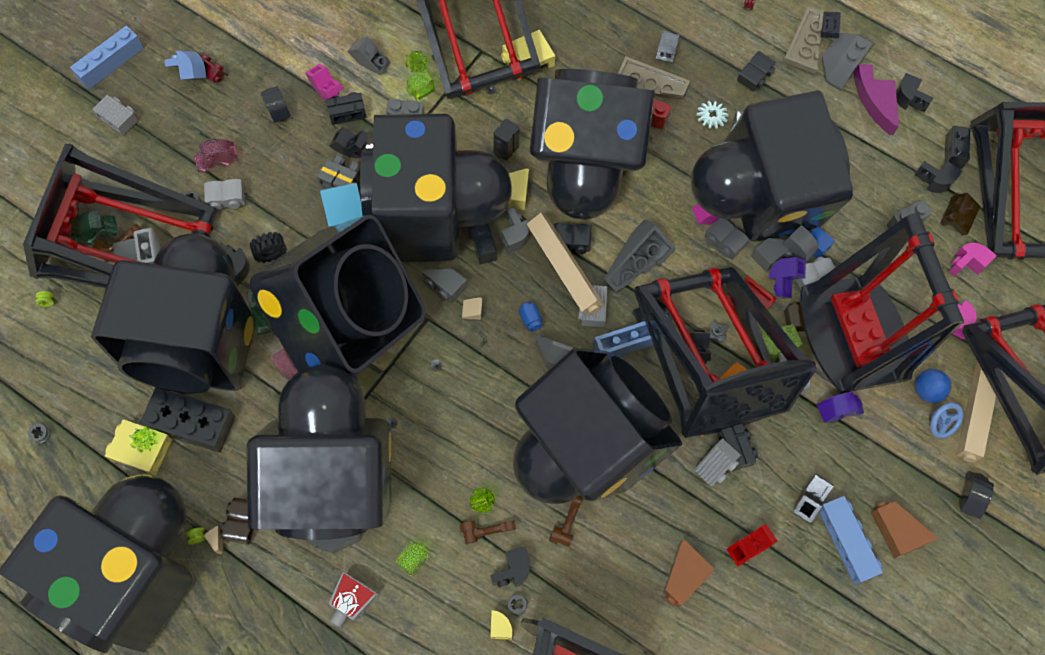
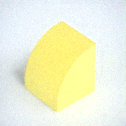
[491,610,512,640]

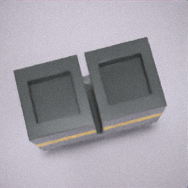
[317,155,360,189]

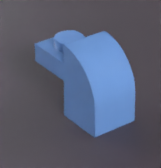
[164,51,206,80]

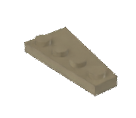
[783,7,823,74]
[618,56,690,99]

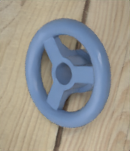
[930,402,963,439]

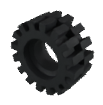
[250,232,287,263]

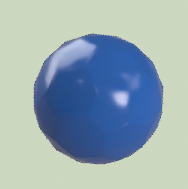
[914,369,952,403]

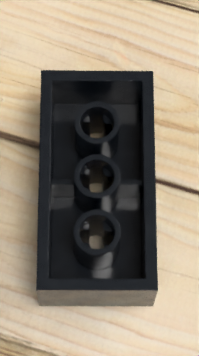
[139,387,236,453]

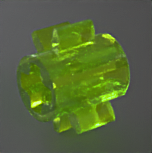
[405,51,427,73]
[129,426,157,453]
[470,488,495,514]

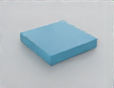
[320,182,362,227]

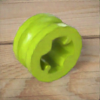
[35,291,54,307]
[186,527,206,545]

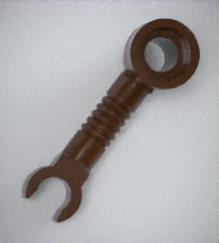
[92,224,141,262]
[549,496,582,547]
[459,520,516,544]

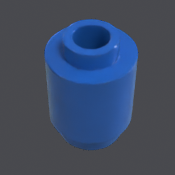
[518,302,543,332]

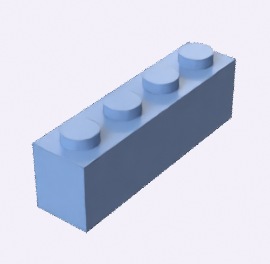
[70,26,144,90]
[593,314,670,356]
[819,496,883,585]

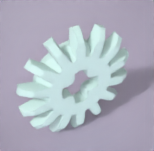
[697,101,729,129]

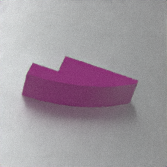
[854,64,899,135]

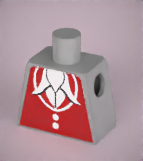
[329,572,379,628]

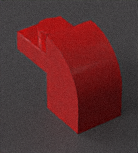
[726,524,778,567]

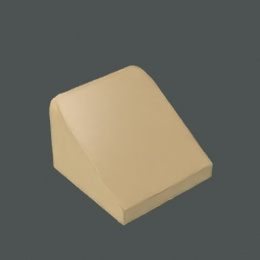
[462,297,482,320]
[204,526,223,555]

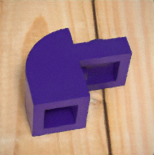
[769,257,806,299]
[817,392,864,423]

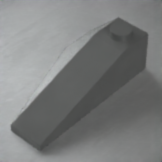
[604,220,676,291]

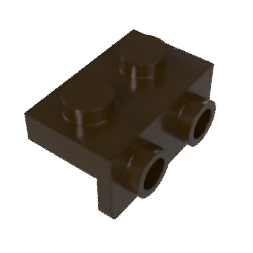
[941,193,980,235]

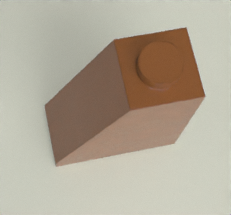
[871,501,937,558]
[663,540,715,608]

